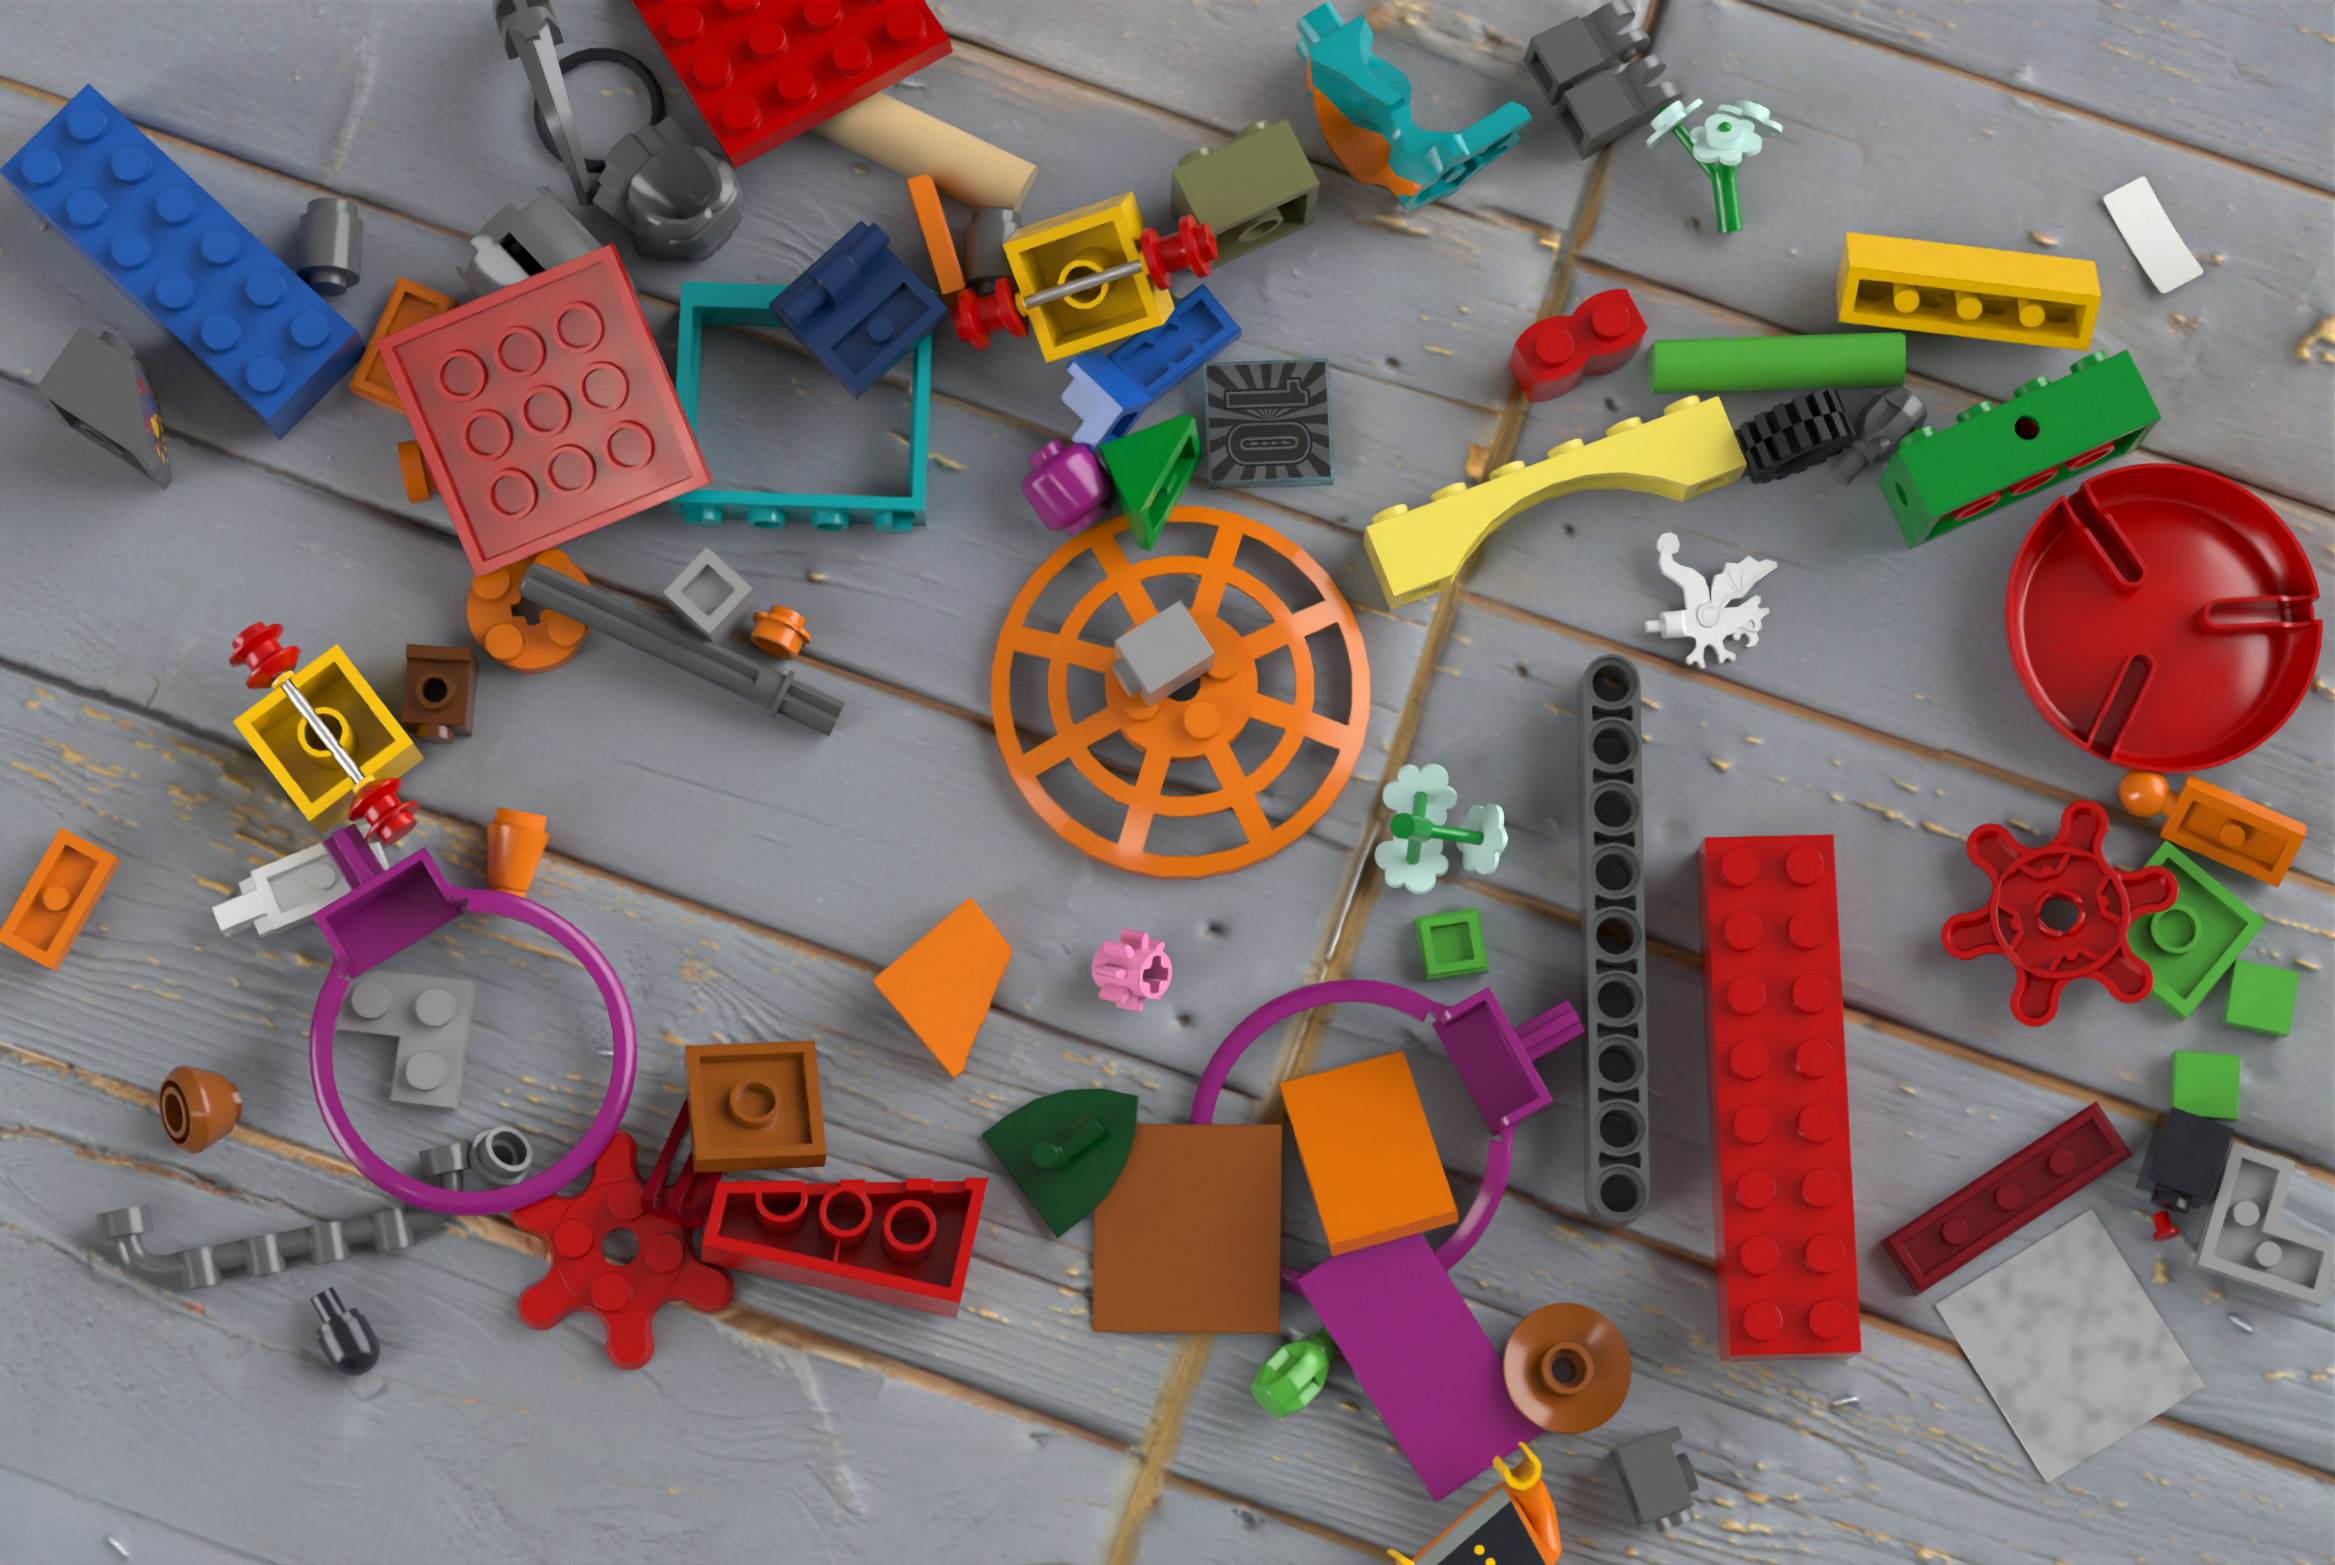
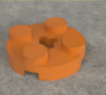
[467,548,592,674]

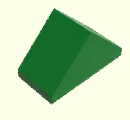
[1100,414,1203,551]

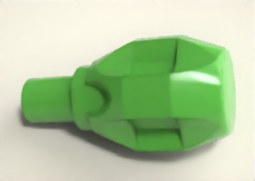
[1251,1326,1338,1418]

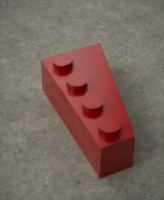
[702,1177,989,1319]

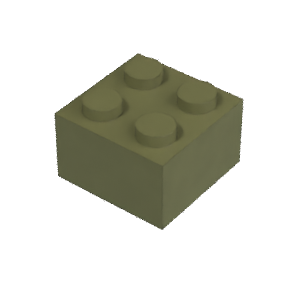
[1170,118,1320,270]

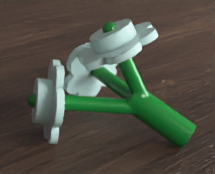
[1646,98,1783,233]
[1375,764,1508,894]

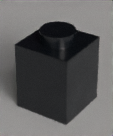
[2135,1107,2234,1214]

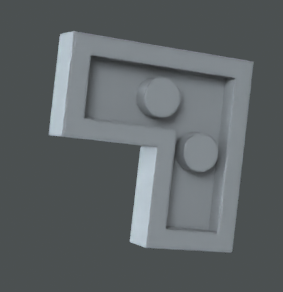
[336,969,476,1111]
[2192,1142,2335,1308]

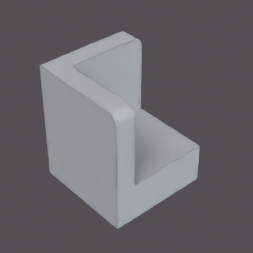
[663,546,759,646]

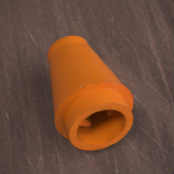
[487,807,551,898]

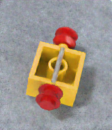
[229,622,424,846]

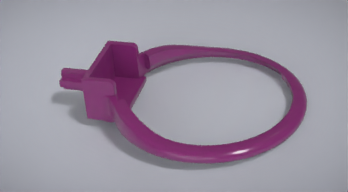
[309,823,637,1216]
[1189,979,1586,1297]

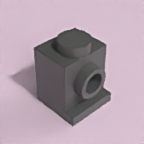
[1610,1426,1699,1533]

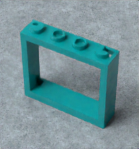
[669,281,935,534]

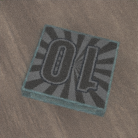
[1203,358,1334,490]

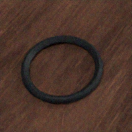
[534,48,665,173]

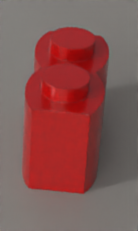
[1509,289,1648,402]

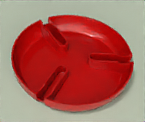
[2004,463,2323,775]

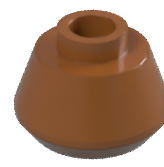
[159,1066,242,1154]

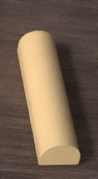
[809,92,1038,213]

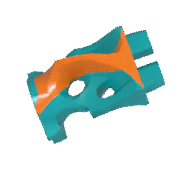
[1295,2,1532,211]

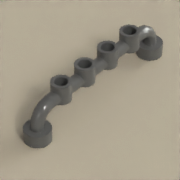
[96,1142,472,1291]

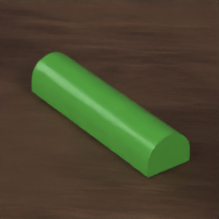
[1647,332,1906,394]

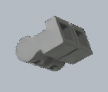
[1524,0,1684,160]

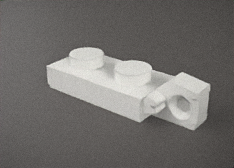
[212,824,390,938]

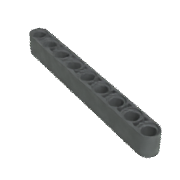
[1577,654,1650,1229]

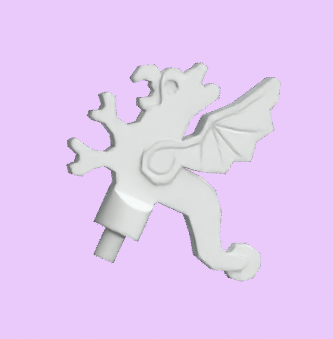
[1645,532,1778,670]

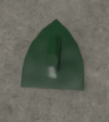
[982,1088,1139,1238]

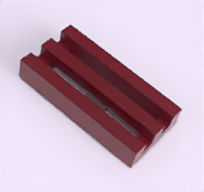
[640,1097,727,1230]

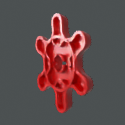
[1941,800,2179,1028]
[509,1129,735,1370]

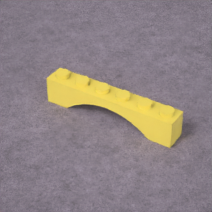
[1363,395,1747,611]

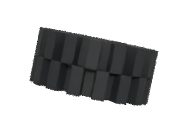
[1734,389,1858,484]

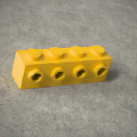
[1836,232,2101,351]

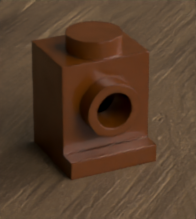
[401,644,479,744]

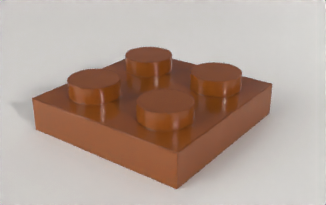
[684,1040,827,1173]

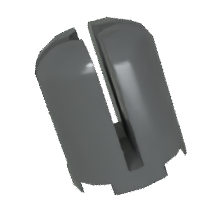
[456,186,639,300]

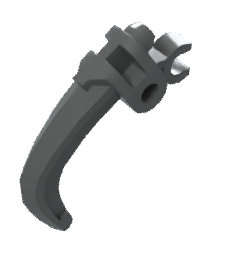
[492,0,595,206]

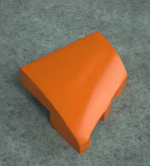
[872,897,1013,1080]

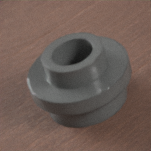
[468,1126,533,1189]

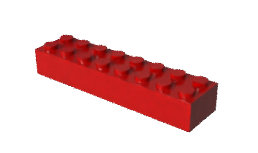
[1696,834,1862,1362]

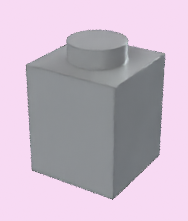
[1111,600,1215,707]

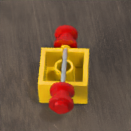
[951,191,1218,363]

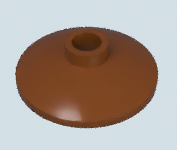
[1502,1303,1632,1434]

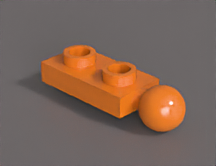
[2118,771,2307,888]

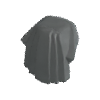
[592,115,744,262]

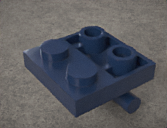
[768,220,949,400]

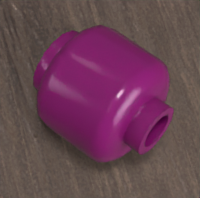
[1021,438,1114,536]

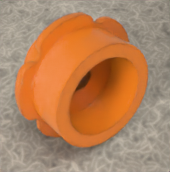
[750,605,811,660]

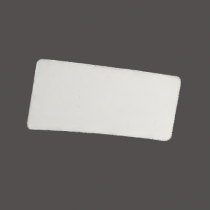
[2103,177,2203,294]

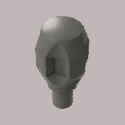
[1829,385,1927,486]

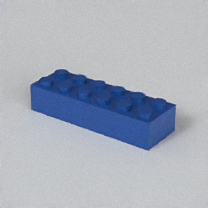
[0,83,366,440]

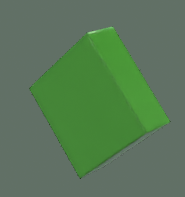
[1414,908,1489,983]
[2221,960,2299,1038]
[2169,1050,2240,1122]

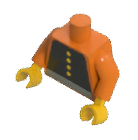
[1387,1442,1562,1565]

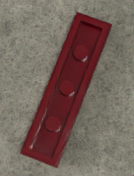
[1880,1101,2133,1296]

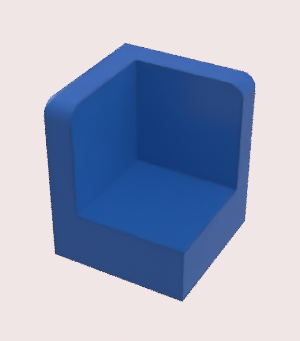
[1062,350,1152,454]

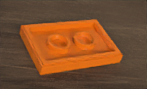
[1279,1050,1458,1256]

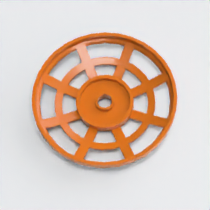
[991,506,1370,880]

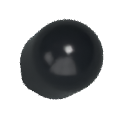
[310,1287,380,1376]

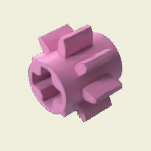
[1092,928,1172,1012]

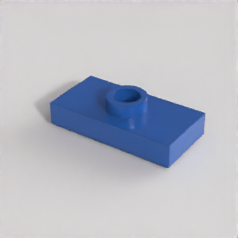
[1106,283,1242,410]

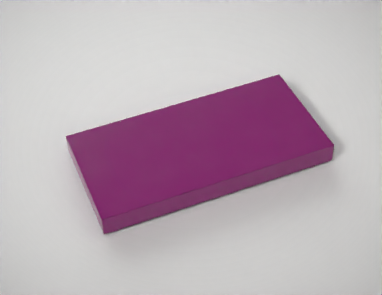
[1294,1233,1546,1502]

